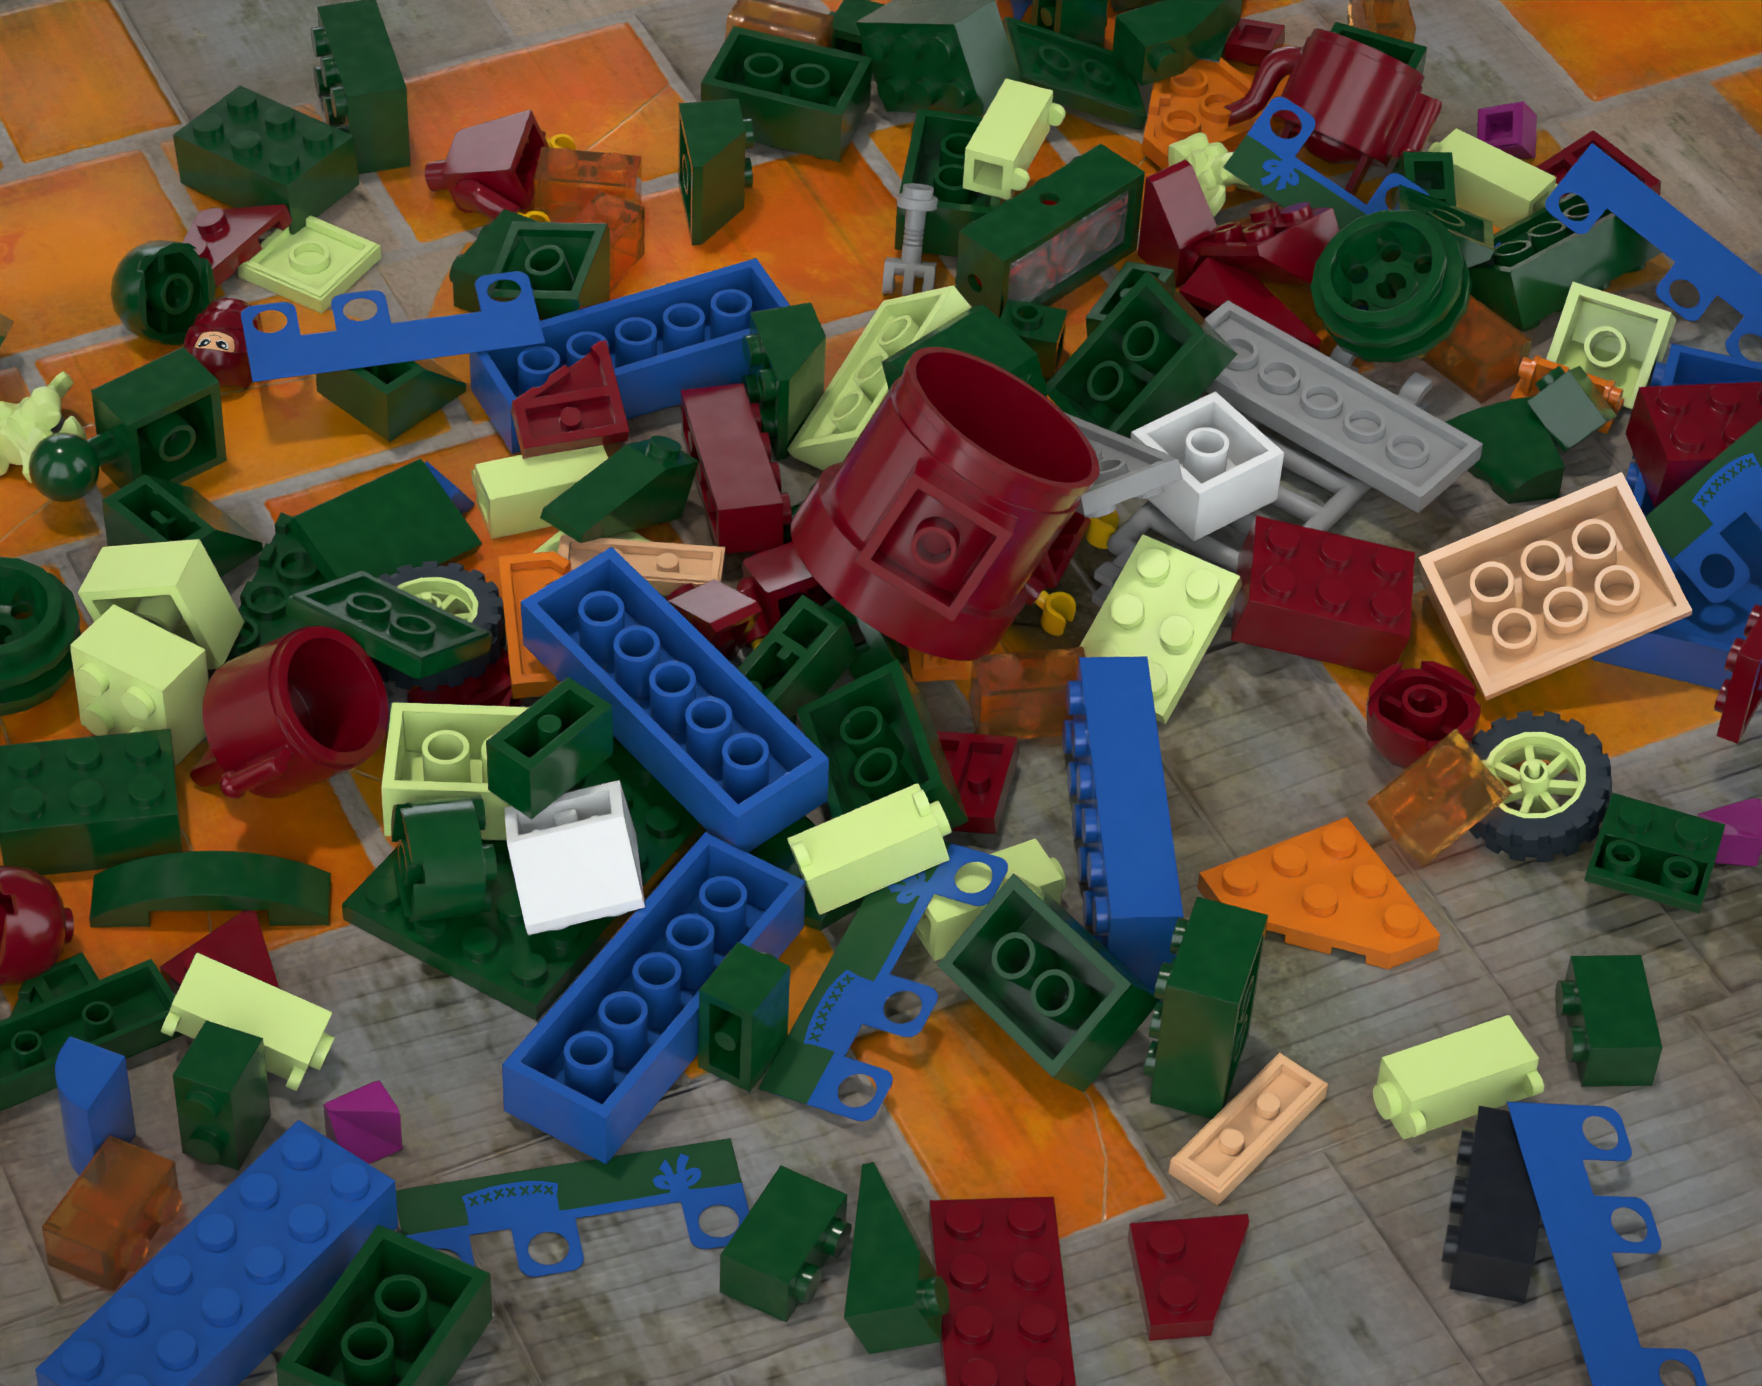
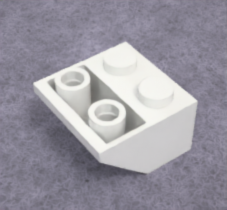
[504,780,645,935]

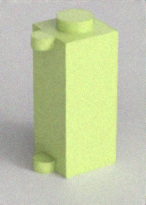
[963,78,1066,200]
[1427,128,1558,230]
[471,445,608,539]
[787,783,952,915]
[914,838,1066,961]
[160,953,335,1092]
[1373,1015,1544,1140]

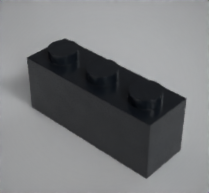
[1441,1106,1540,1303]

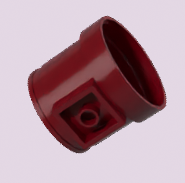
[791,347,1100,661]

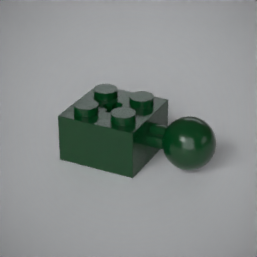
[29,347,227,502]

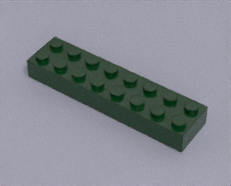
[0,959,184,1112]

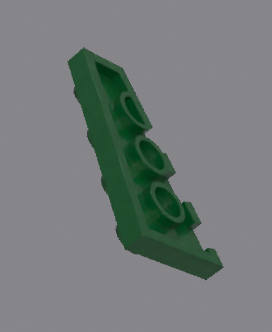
[208,512,328,680]

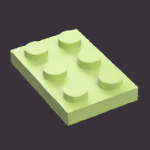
[1065,534,1242,725]

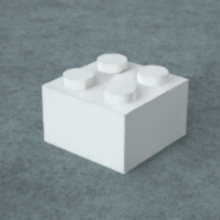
[1131,391,1284,541]

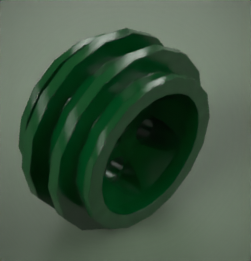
[1310,210,1472,363]
[0,557,81,716]

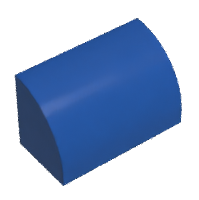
[55,1036,136,1188]

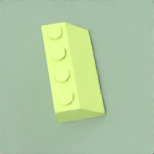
[787,285,972,471]

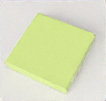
[238,215,381,314]

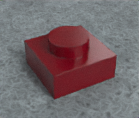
[1225,18,1285,66]

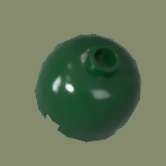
[111,240,216,345]

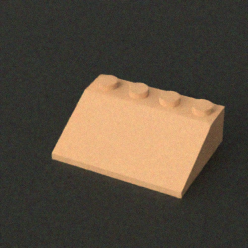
[1419,472,1692,701]

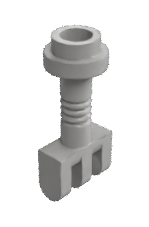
[882,183,938,296]

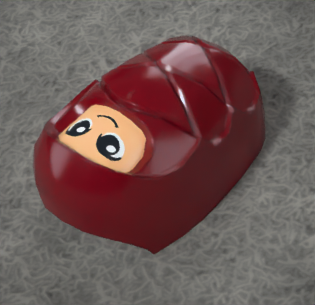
[183,298,264,389]

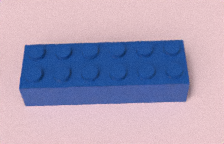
[469,258,790,454]
[520,547,829,853]
[1062,656,1184,993]
[502,832,806,1164]
[35,1120,398,1386]

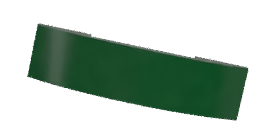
[89,851,331,927]

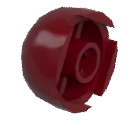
[1366,661,1481,772]
[0,866,74,986]

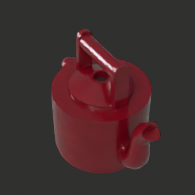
[1224,28,1442,196]
[190,626,389,799]

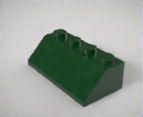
[1468,193,1663,332]

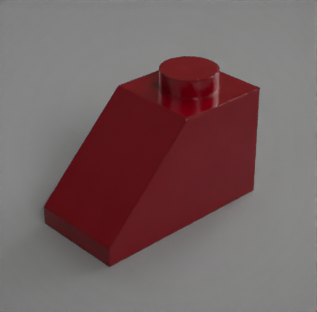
[1138,160,1217,288]
[666,579,762,661]

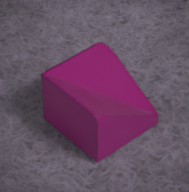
[1477,101,1537,159]
[1697,798,1762,867]
[323,1080,403,1164]

